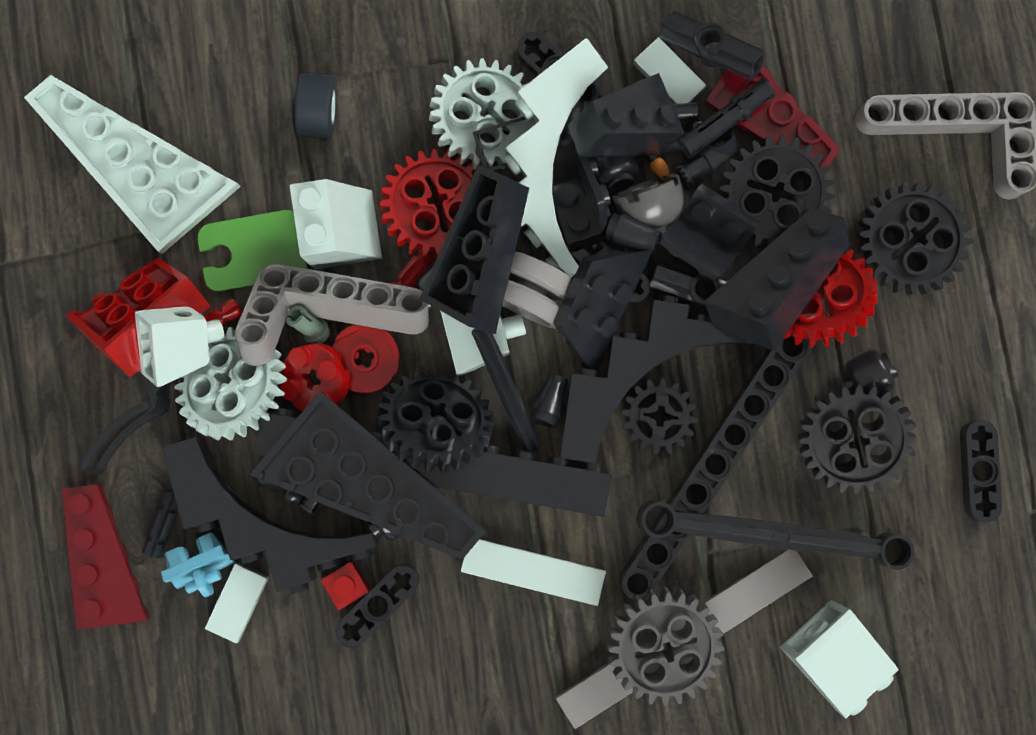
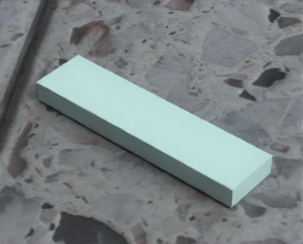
[461,539,606,606]

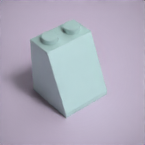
[290,179,382,269]
[780,600,899,718]

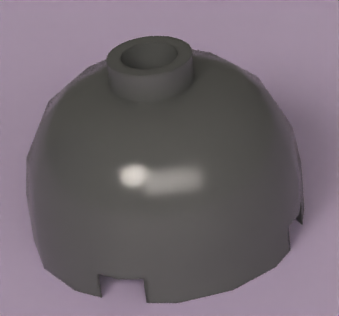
[612,174,684,234]

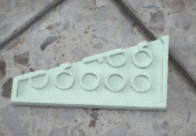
[24,75,241,254]

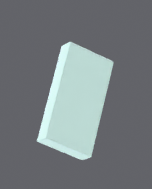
[633,37,706,104]
[205,563,269,644]

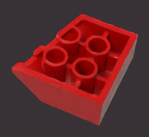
[65,258,211,377]

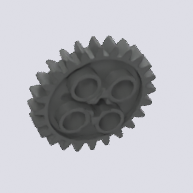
[606,587,725,706]

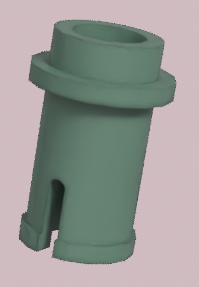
[286,305,330,344]

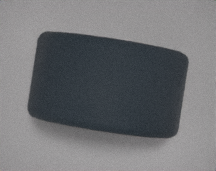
[295,73,336,138]

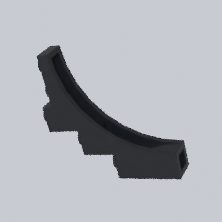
[559,295,754,463]
[161,437,380,595]

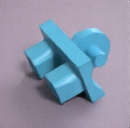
[161,533,236,597]

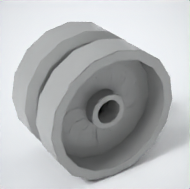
[502,251,573,329]

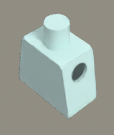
[135,306,224,387]
[441,311,526,376]

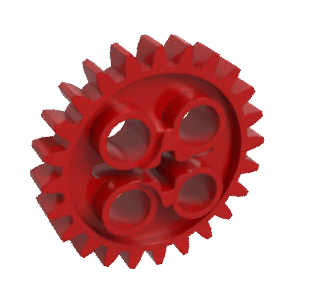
[380,149,474,260]
[783,250,878,348]

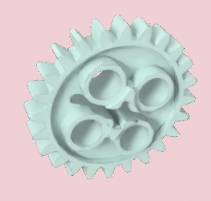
[429,58,536,170]
[175,327,287,441]

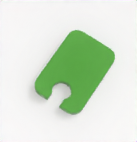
[198,210,308,292]

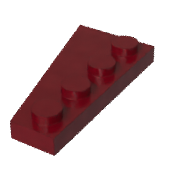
[704,66,840,168]
[62,484,151,630]

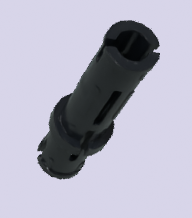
[678,78,775,158]

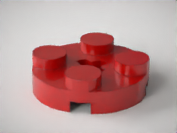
[332,325,400,394]
[280,343,350,411]

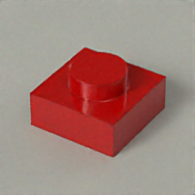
[321,561,370,611]

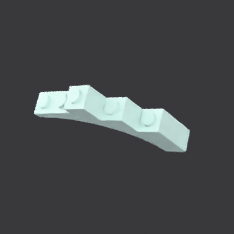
[503,38,608,277]

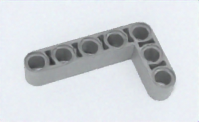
[854,92,1036,200]
[235,264,429,366]

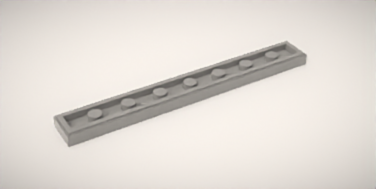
[555,549,813,729]

